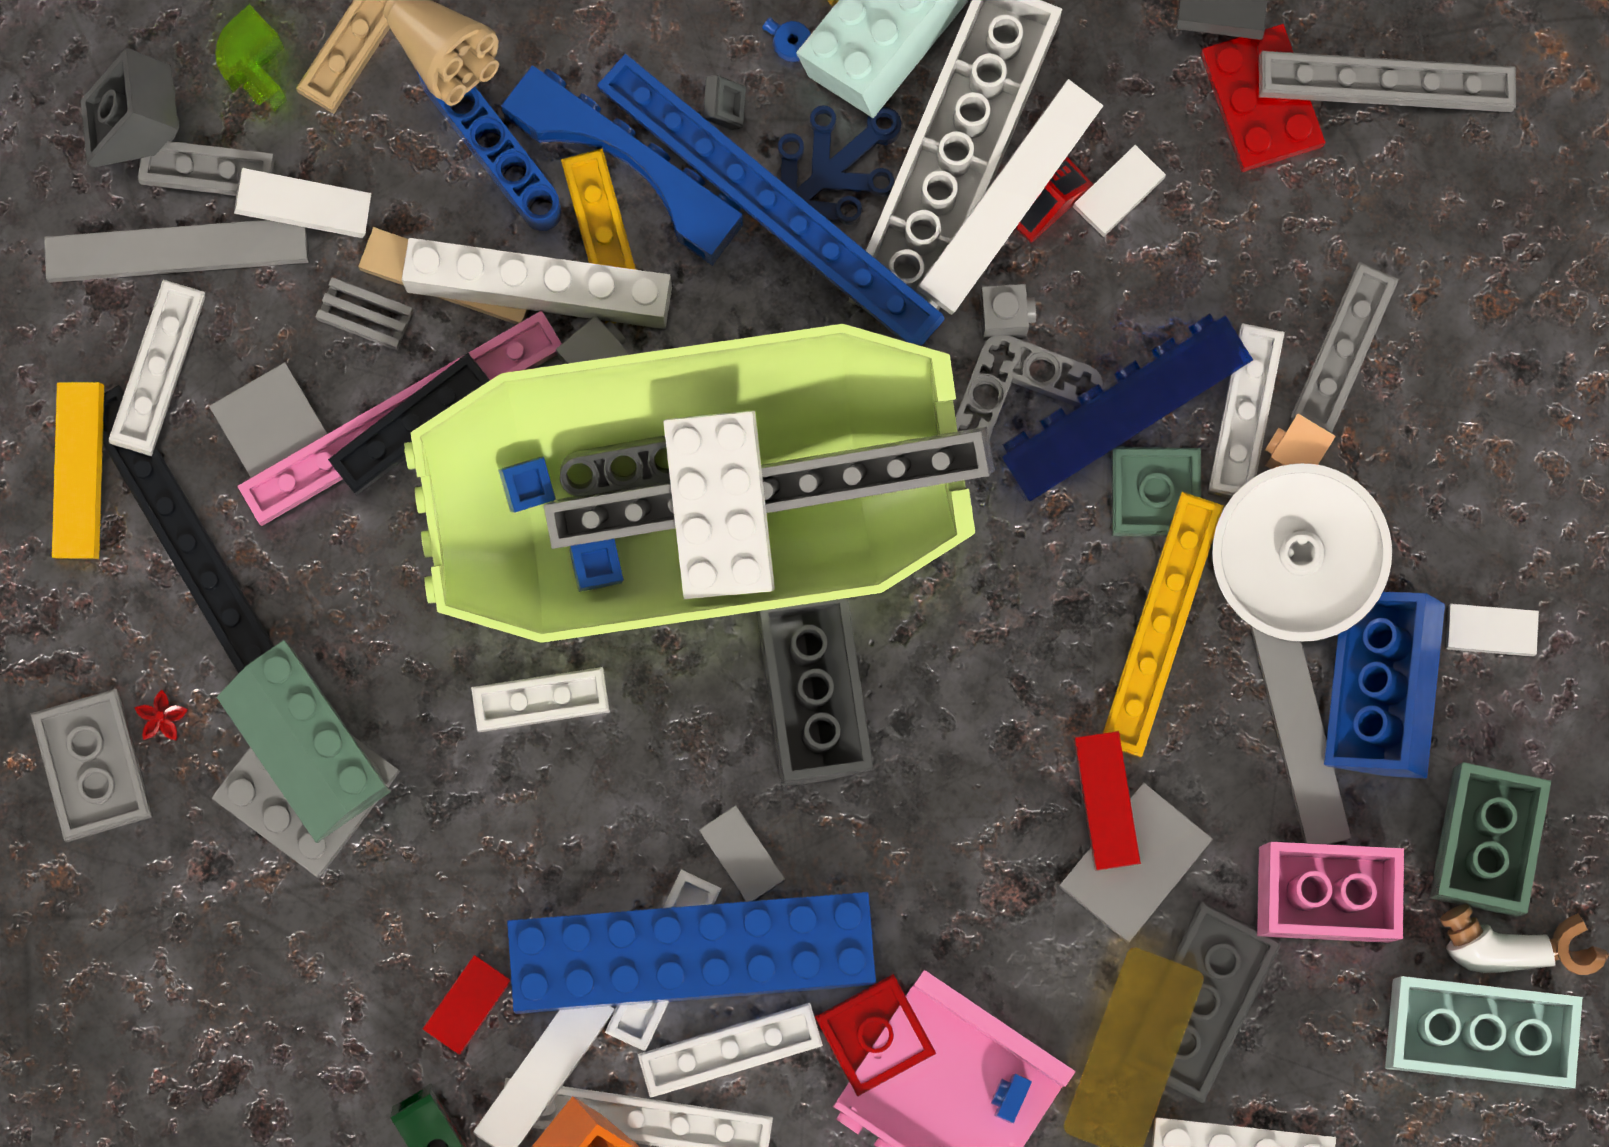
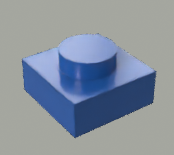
[498,457,556,513]
[569,539,624,592]
[991,1074,1032,1123]

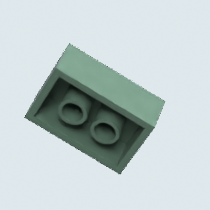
[1430,762,1551,917]

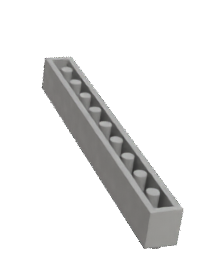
[544,427,995,549]

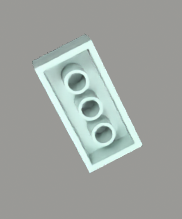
[796,0,969,118]
[1385,976,1583,1089]

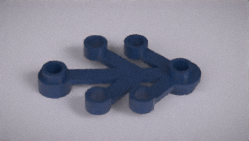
[778,105,901,225]

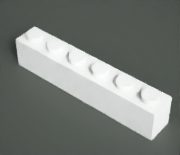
[402,238,672,329]

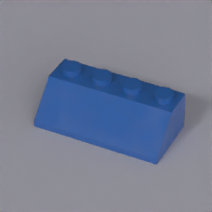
[1324,592,1445,779]

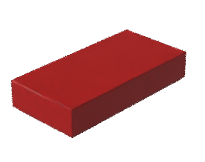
[423,955,511,1055]

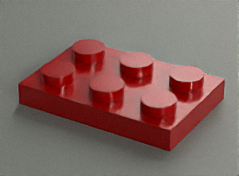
[1200,24,1326,172]

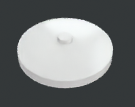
[1212,463,1392,642]

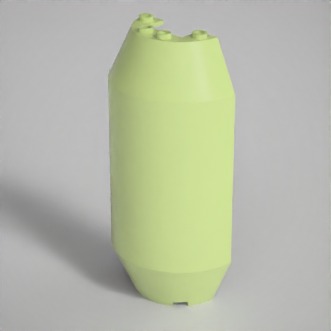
[404,324,975,643]

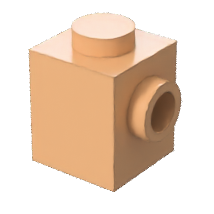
[1265,414,1336,469]

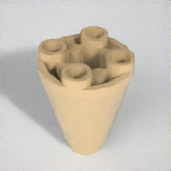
[383,0,499,106]

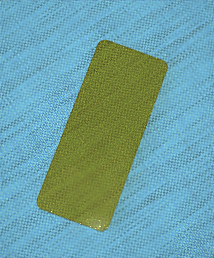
[1063,948,1204,1147]

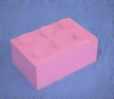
[1257,842,1404,943]

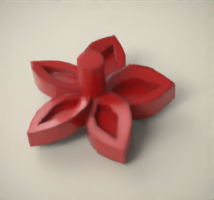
[134,690,188,741]

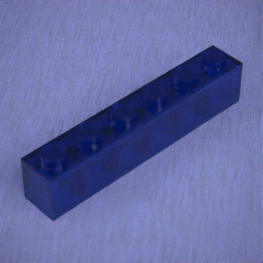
[997,313,1253,502]

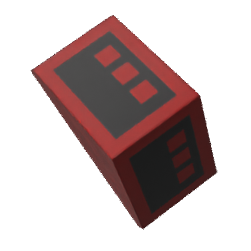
[1016,157,1094,244]

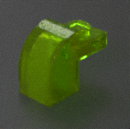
[215,4,287,112]

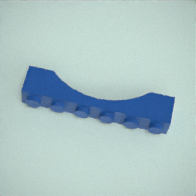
[501,65,743,266]

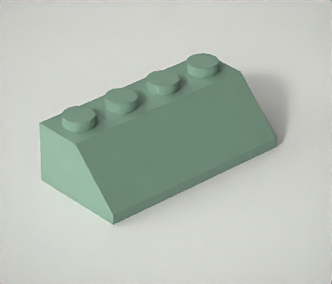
[217,640,391,843]

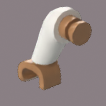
[1440,904,1609,975]

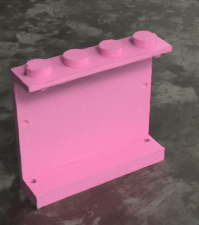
[833,970,1076,1147]

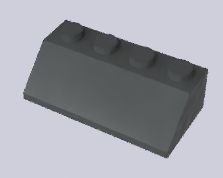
[756,598,873,787]

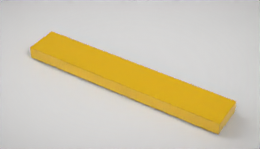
[1103,492,1224,758]

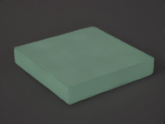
[1112,447,1201,537]

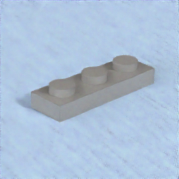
[138,141,275,196]

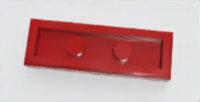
[1074,731,1141,871]

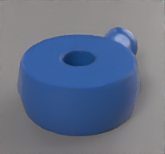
[762,17,811,62]

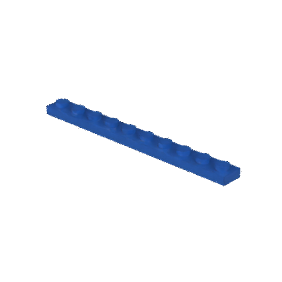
[597,53,945,346]

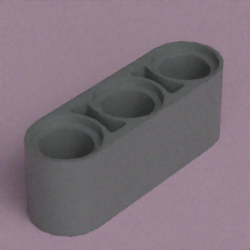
[560,436,670,497]

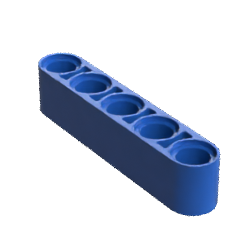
[417,72,562,231]

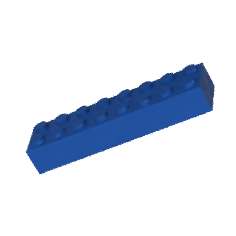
[507,892,876,1014]

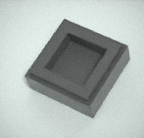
[703,75,746,130]

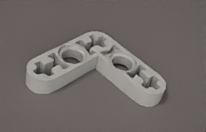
[956,335,1103,440]

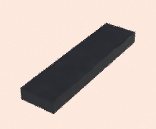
[328,353,490,496]

